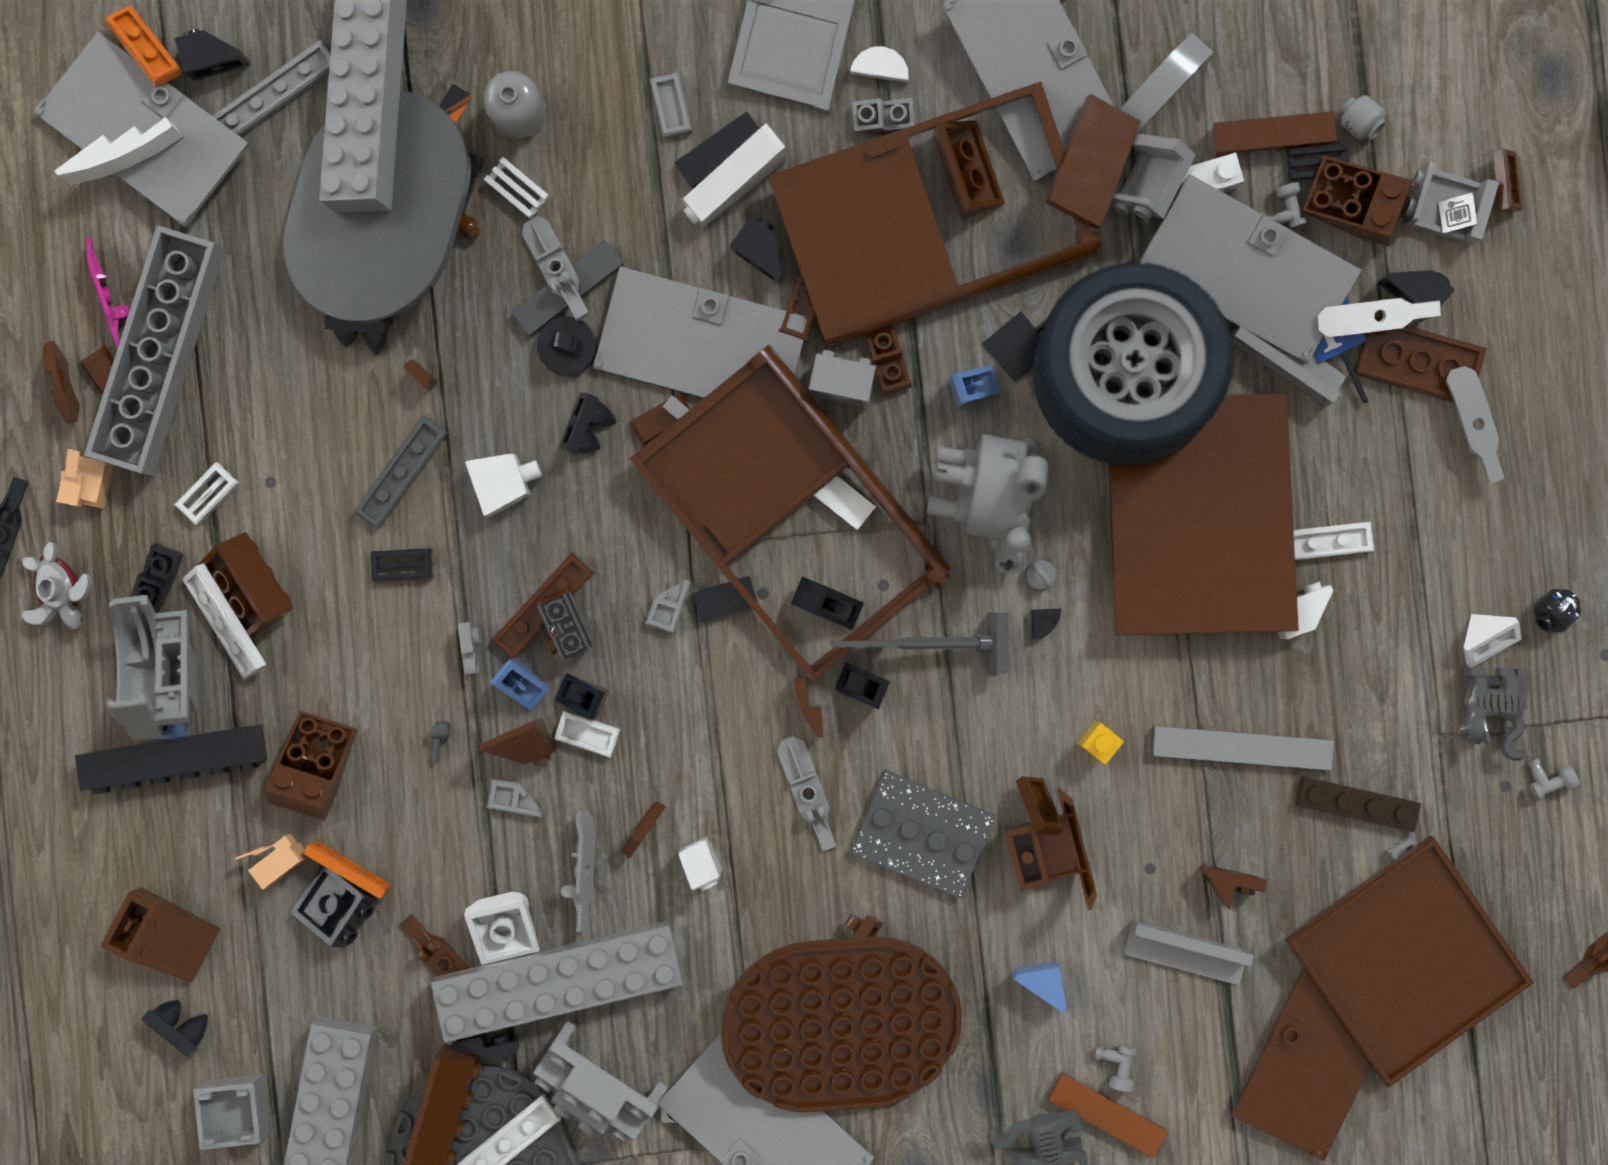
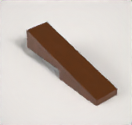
[1213,111,1337,158]

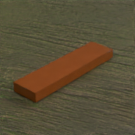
[1047,1072,1168,1158]

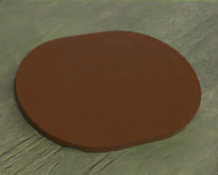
[720,937,962,1112]

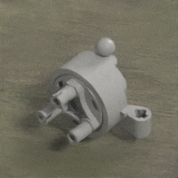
[926,434,1048,574]

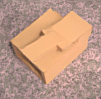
[56,449,114,508]
[235,833,308,890]

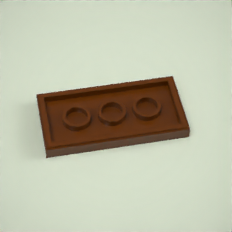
[1045,94,1141,229]
[1355,316,1487,402]

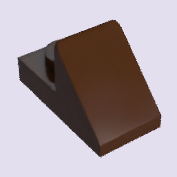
[1201,864,1267,909]

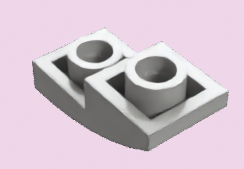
[852,98,916,133]

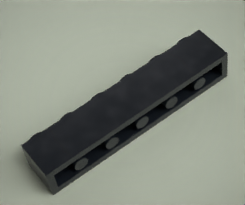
[74,724,268,795]

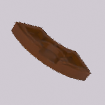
[43,340,80,424]

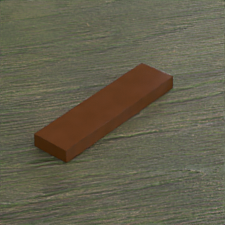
[491,552,595,659]

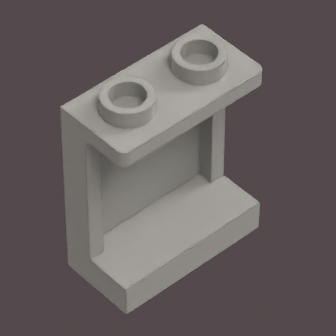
[1110,134,1196,220]
[1403,162,1499,245]

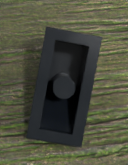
[174,29,250,81]
[730,216,783,285]
[1377,270,1455,321]
[791,577,864,630]

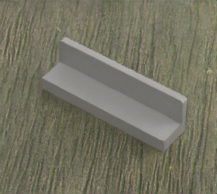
[1231,326,1346,406]
[1124,919,1254,985]

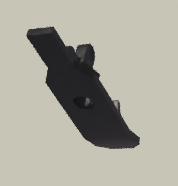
[0,476,29,579]

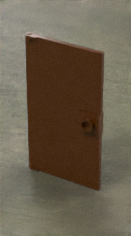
[1231,968,1371,1161]

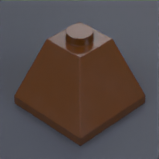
[478,718,556,766]

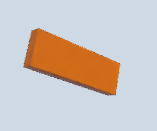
[104,5,182,88]
[303,840,392,899]

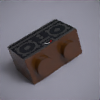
[533,587,595,660]

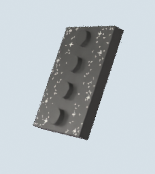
[851,769,995,899]

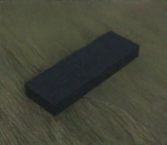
[674,111,759,188]

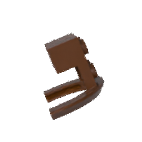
[1005,788,1097,911]

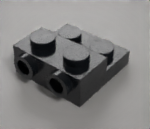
[290,865,377,948]

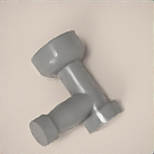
[1267,182,1307,228]
[1527,758,1580,801]
[1095,1045,1137,1092]

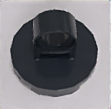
[537,316,597,376]

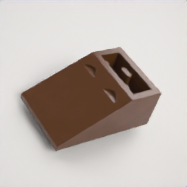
[1303,155,1412,247]
[264,711,357,821]
[100,887,220,982]

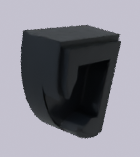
[1030,608,1061,639]

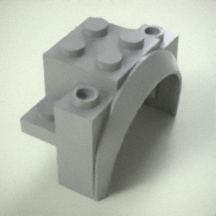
[107,595,198,741]

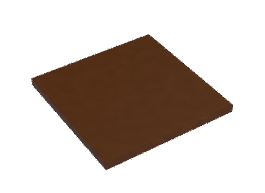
[1285,836,1534,1088]

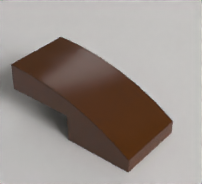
[794,677,824,737]

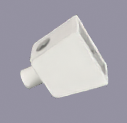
[465,454,542,517]

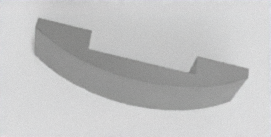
[1120,32,1214,134]

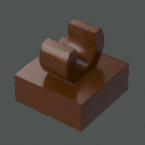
[845,914,883,938]

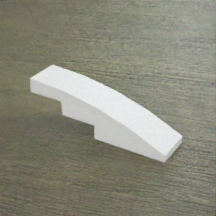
[55,117,184,185]

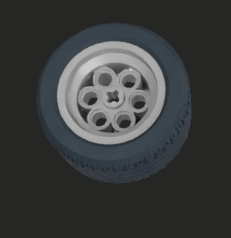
[1033,262,1234,466]

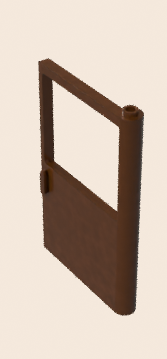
[768,81,1101,348]
[629,344,951,682]

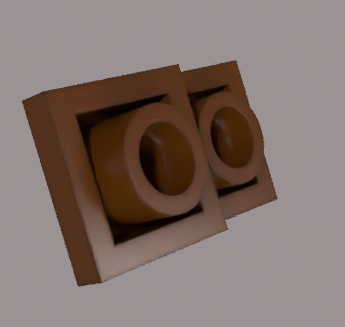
[865,326,912,396]

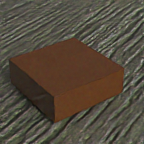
[403,359,437,391]

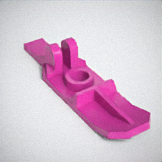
[87,238,130,349]

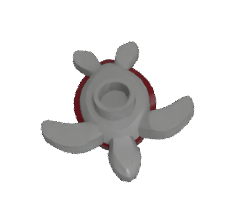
[22,542,92,629]

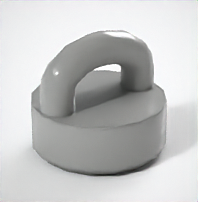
[1025,560,1056,590]

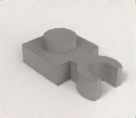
[458,622,482,674]

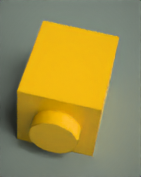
[1077,721,1124,765]

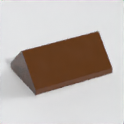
[933,120,1005,219]

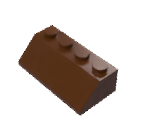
[403,1043,482,1165]

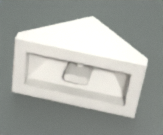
[1464,614,1522,668]

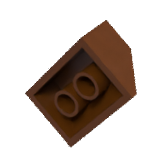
[198,532,293,639]

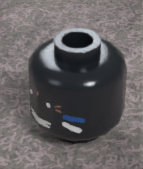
[1533,589,1581,633]

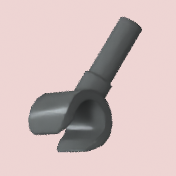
[430,721,450,763]

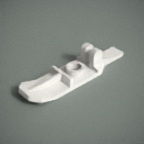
[1318,298,1441,337]

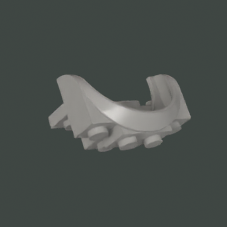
[532,1021,667,1143]

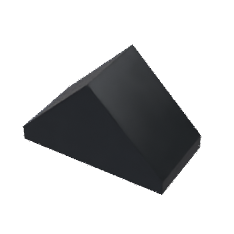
[835,663,890,709]
[555,673,609,720]

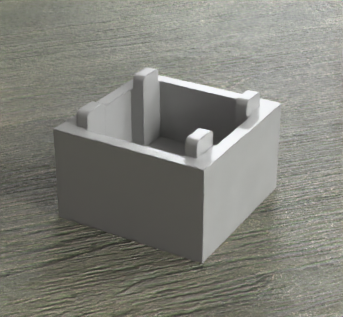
[809,350,876,408]
[193,1074,270,1150]

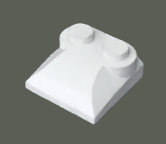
[464,892,540,965]

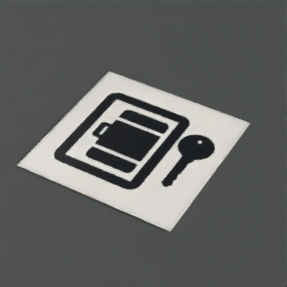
[1438,192,1477,233]

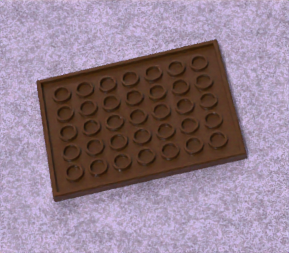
[1108,393,1299,635]

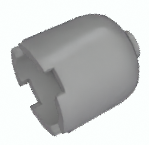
[483,71,547,140]

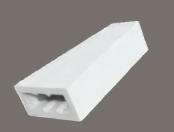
[683,123,786,228]

